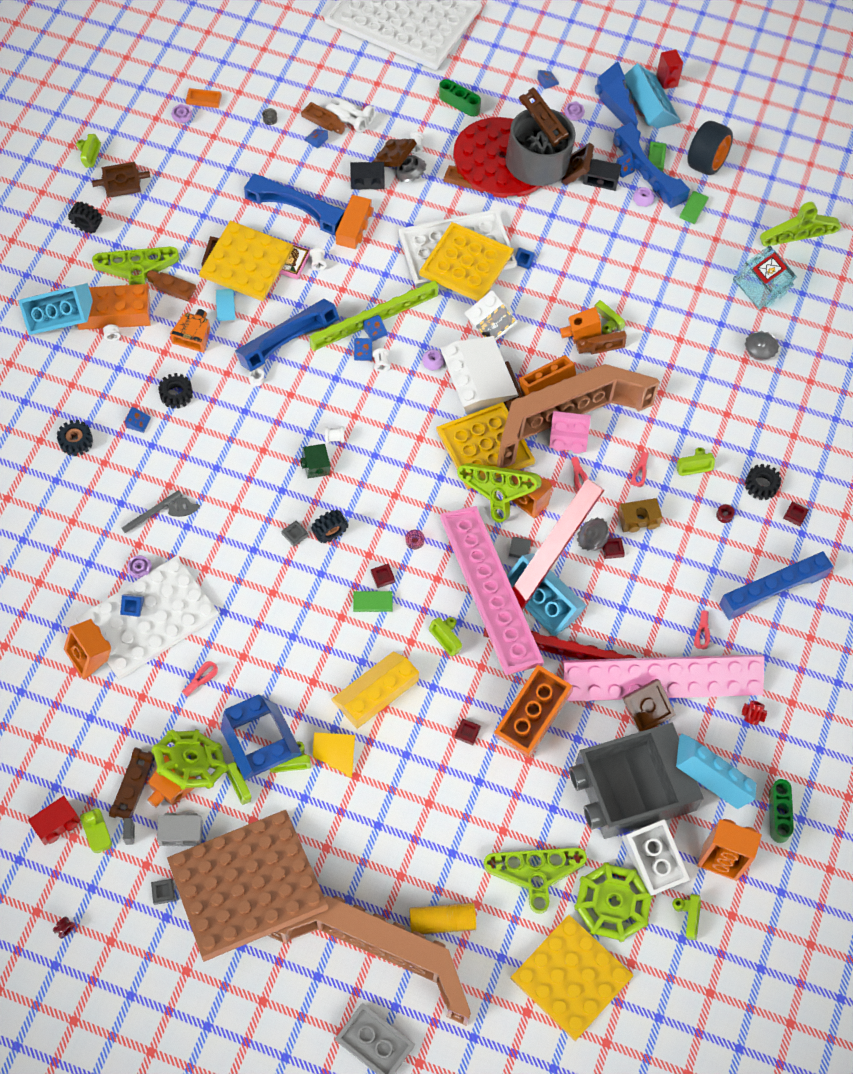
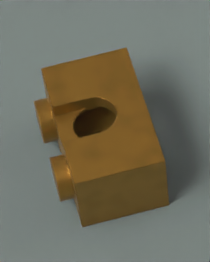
[618,498,663,533]

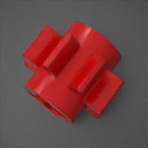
[741,700,768,725]

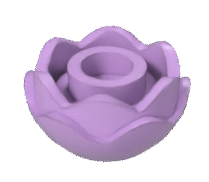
[564,101,585,121]
[171,104,192,123]
[633,187,654,207]
[422,349,445,371]
[127,555,151,578]

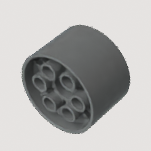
[505,109,576,186]

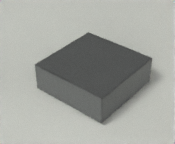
[281,520,309,547]
[509,537,531,558]
[123,818,135,845]
[151,879,176,905]

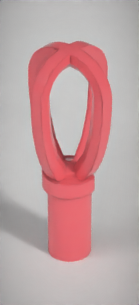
[631,452,649,487]
[571,457,588,491]
[694,610,710,650]
[182,661,218,697]

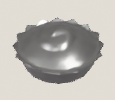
[396,155,427,182]
[745,330,780,361]
[577,517,609,551]

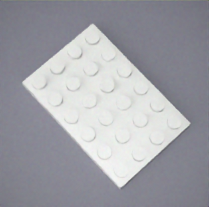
[398,209,517,288]
[76,556,220,680]

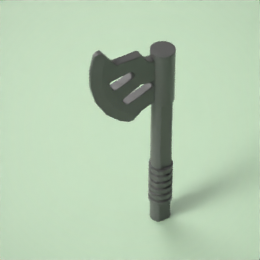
[121,490,200,533]

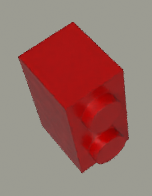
[656,49,684,90]
[28,795,81,845]

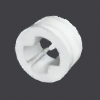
[103,324,120,341]
[248,368,265,386]

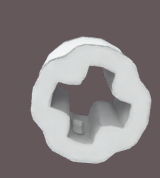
[409,131,424,154]
[309,247,327,271]
[372,348,390,372]
[325,426,344,443]

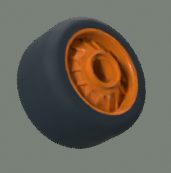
[687,121,733,175]

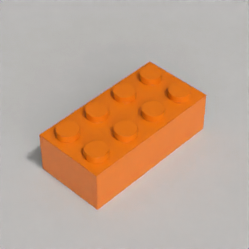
[77,284,151,330]
[494,665,573,759]
[697,819,762,881]

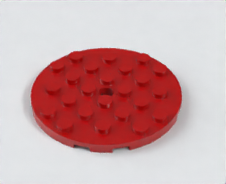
[453,117,541,198]

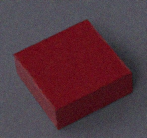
[783,501,809,527]
[603,537,625,559]
[370,563,395,588]
[454,718,481,746]

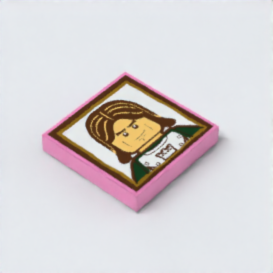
[279,242,310,280]

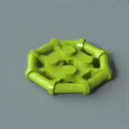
[151,729,228,790]
[574,862,653,942]

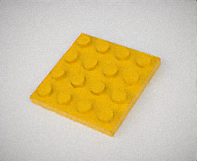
[199,220,293,302]
[419,222,514,301]
[436,402,535,490]
[510,914,634,1041]

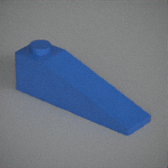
[595,62,638,128]

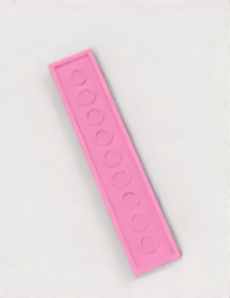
[440,506,544,675]
[563,654,764,701]

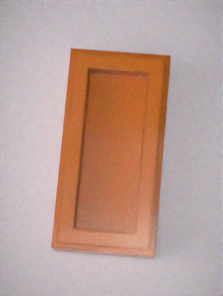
[186,88,222,108]

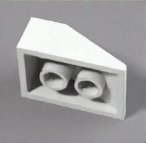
[621,819,690,896]

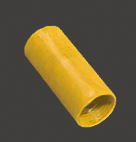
[409,902,476,935]

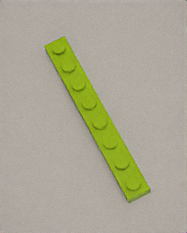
[309,281,438,351]

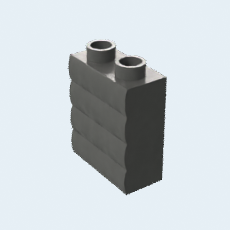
[569,722,704,839]

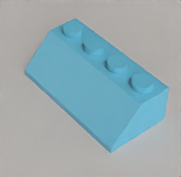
[624,63,681,129]
[18,283,93,335]
[507,553,587,636]
[676,734,757,809]

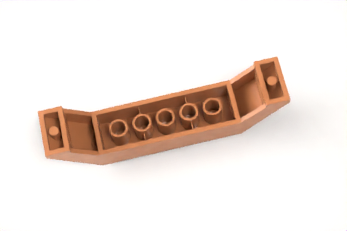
[496,364,660,468]
[268,896,471,1026]

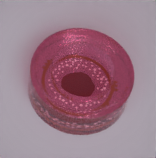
[405,530,425,550]

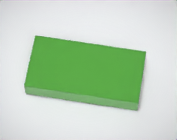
[648,141,667,172]
[679,191,709,224]
[353,591,393,612]

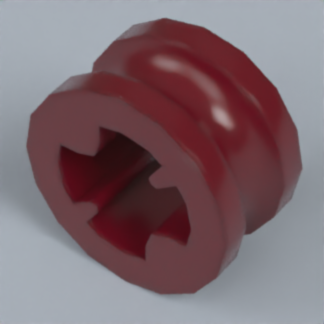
[716,504,735,523]
[53,916,75,939]

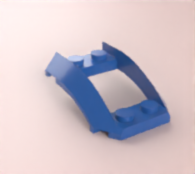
[221,694,302,781]

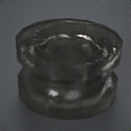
[262,108,277,125]

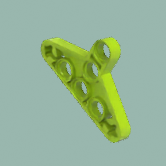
[760,201,841,247]
[92,246,179,285]
[457,463,542,523]
[483,848,587,914]

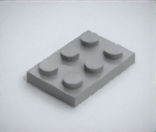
[335,1003,415,1074]

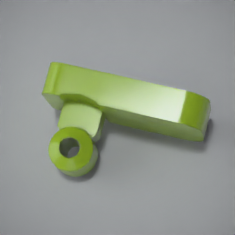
[76,134,101,168]
[594,300,625,335]
[676,447,715,476]
[429,617,462,656]
[269,741,311,773]
[226,762,251,805]
[80,808,112,853]
[672,894,701,940]

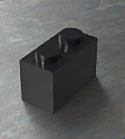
[583,159,622,191]
[350,162,385,190]

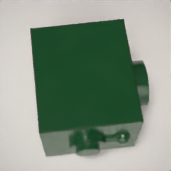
[300,444,331,479]

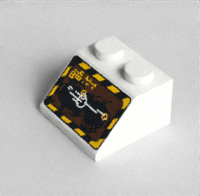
[464,290,518,341]

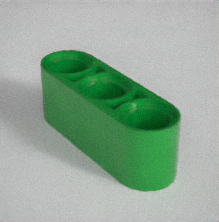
[439,79,481,117]
[769,779,794,843]

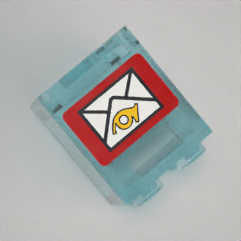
[733,245,797,310]

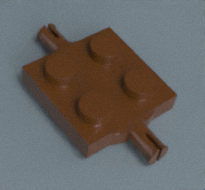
[91,162,151,198]

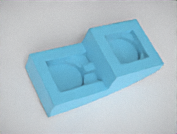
[216,289,235,321]

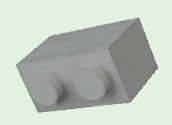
[157,812,203,846]

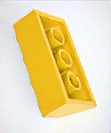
[331,651,419,729]

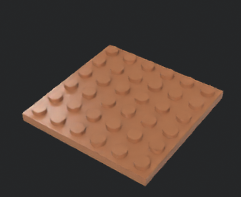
[167,809,329,962]

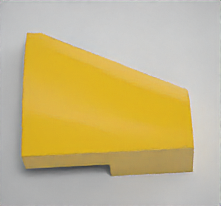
[313,732,355,778]

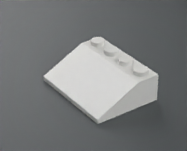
[440,336,519,415]

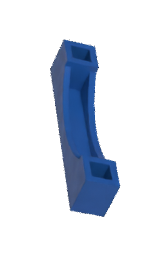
[613,122,690,208]
[244,173,345,236]
[235,299,340,372]
[719,551,834,620]

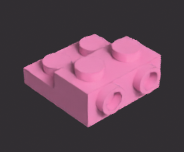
[549,411,591,454]

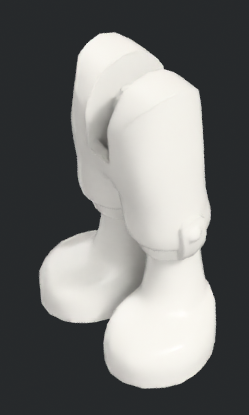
[325,96,375,133]

